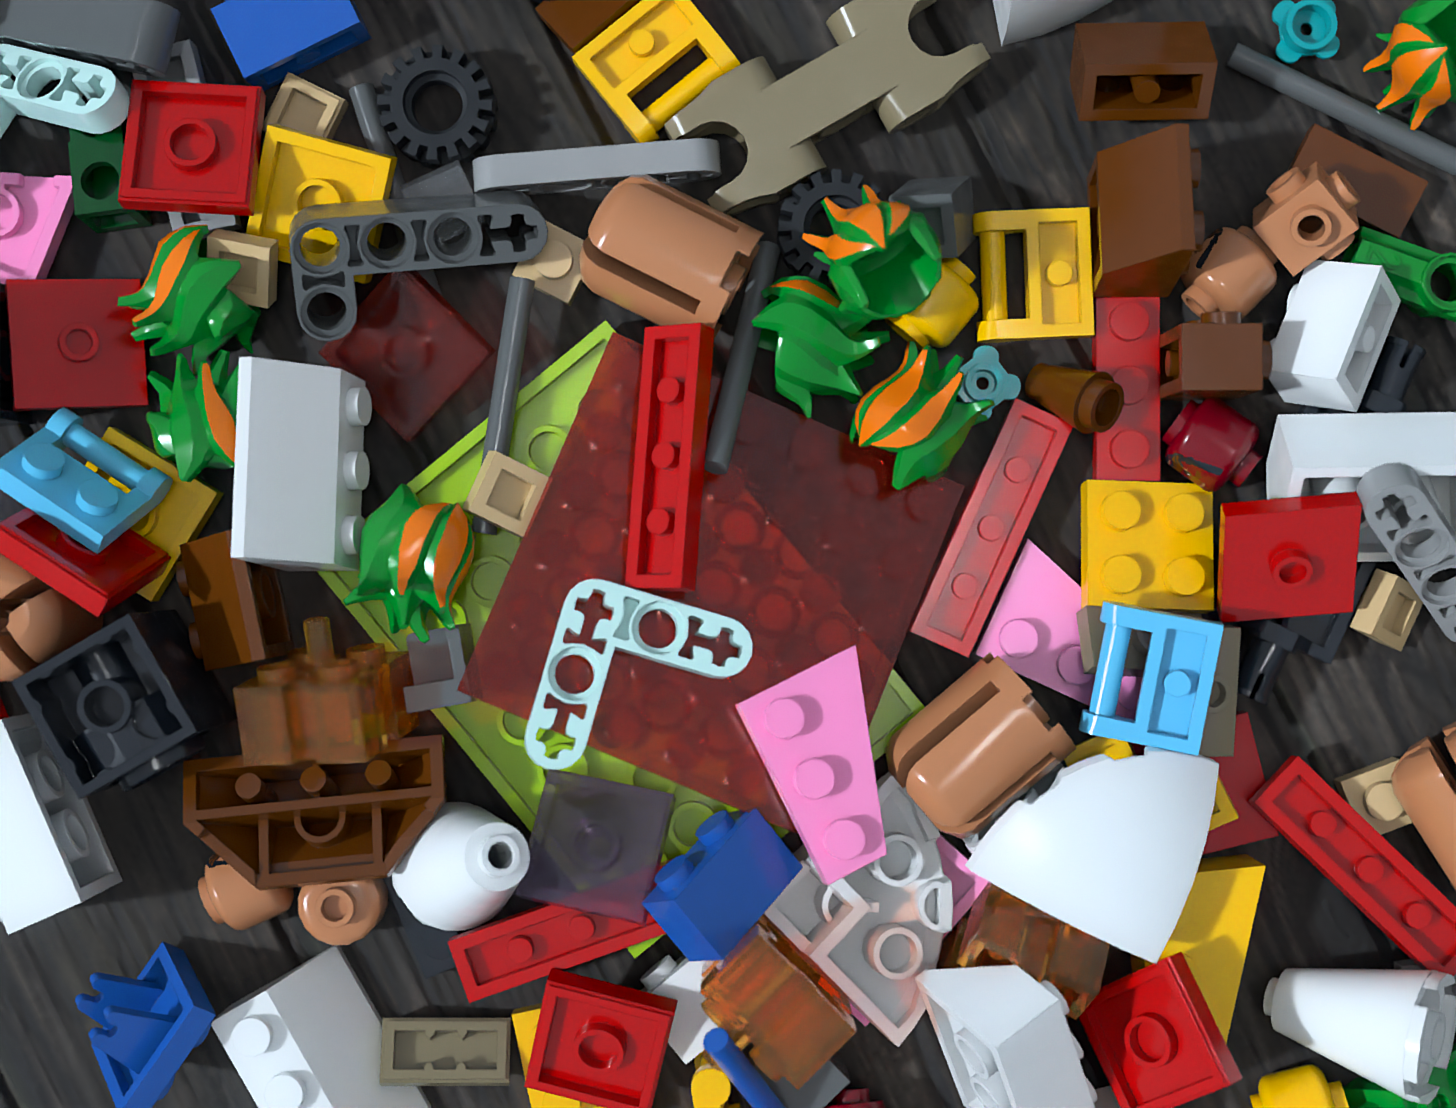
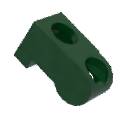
[68,118,153,233]

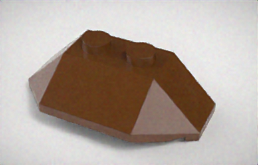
[183,734,447,891]

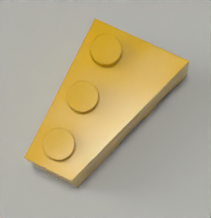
[1130,854,1266,1044]

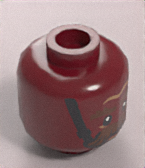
[1161,397,1263,492]

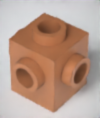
[1253,161,1361,276]

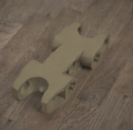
[664,0,991,217]

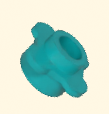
[1272,0,1340,64]
[957,345,1021,419]

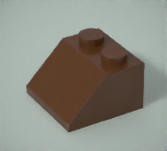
[176,530,296,671]

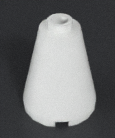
[392,802,530,931]
[1263,968,1456,1105]

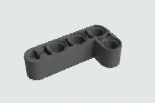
[0,0,181,77]
[289,190,548,341]

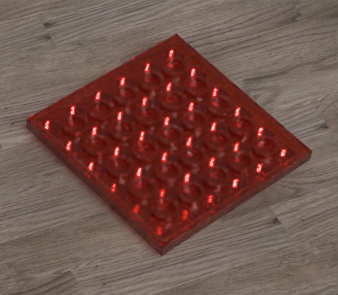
[457,332,965,835]

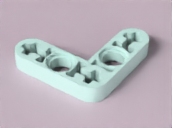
[0,44,130,139]
[524,579,753,770]

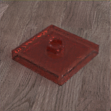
[318,270,496,442]

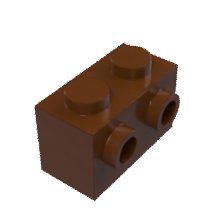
[1069,21,1218,121]
[1160,311,1273,401]

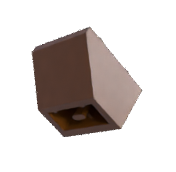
[1087,124,1205,297]

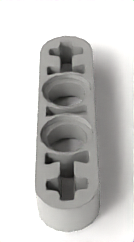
[472,138,722,195]
[1357,463,1456,642]

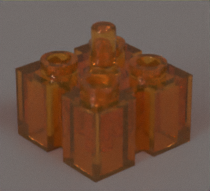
[233,616,420,766]
[936,882,1110,1021]
[700,915,857,1090]

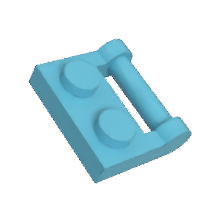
[0,407,173,554]
[1079,600,1224,756]

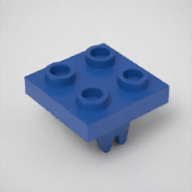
[75,941,216,1108]

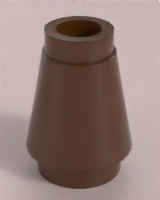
[1025,363,1124,434]

